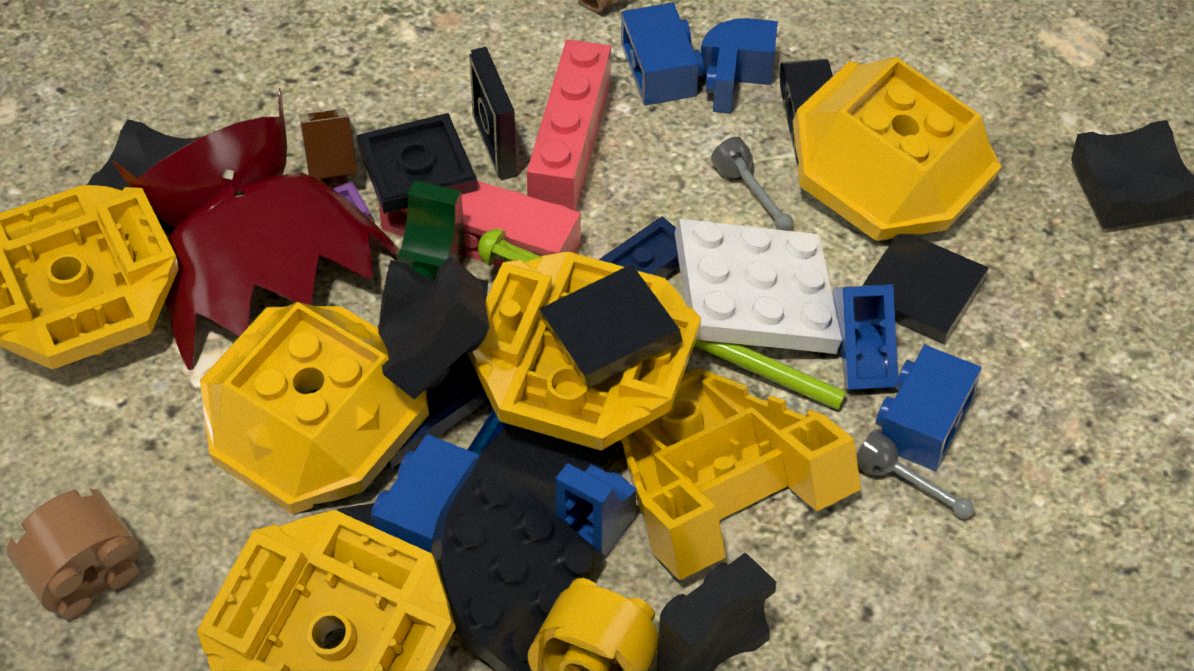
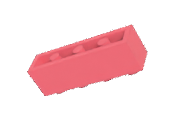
[527,39,611,211]
[379,180,581,267]

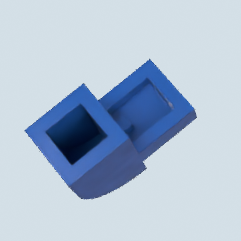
[699,18,778,114]

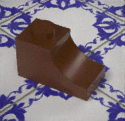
[299,108,357,186]

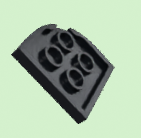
[431,454,605,671]

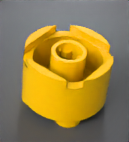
[528,578,659,671]

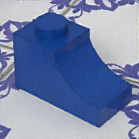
[833,284,898,390]
[555,463,637,562]

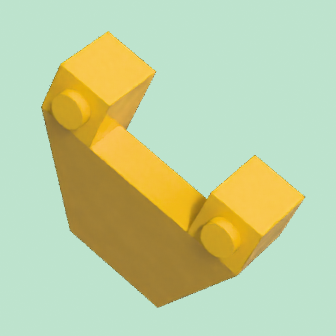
[620,368,861,580]

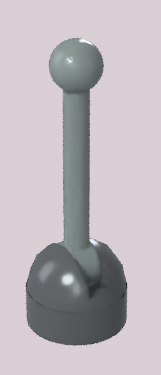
[711,137,794,231]
[857,429,974,519]

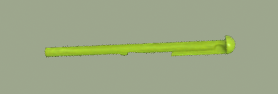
[478,229,846,410]

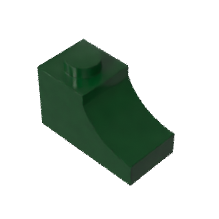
[397,180,465,279]

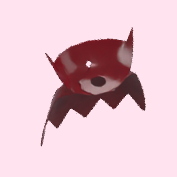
[111,88,400,370]

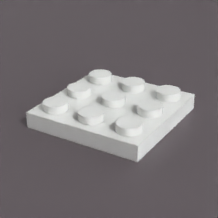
[675,218,842,354]

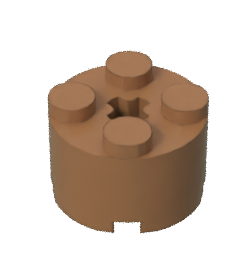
[7,488,139,620]

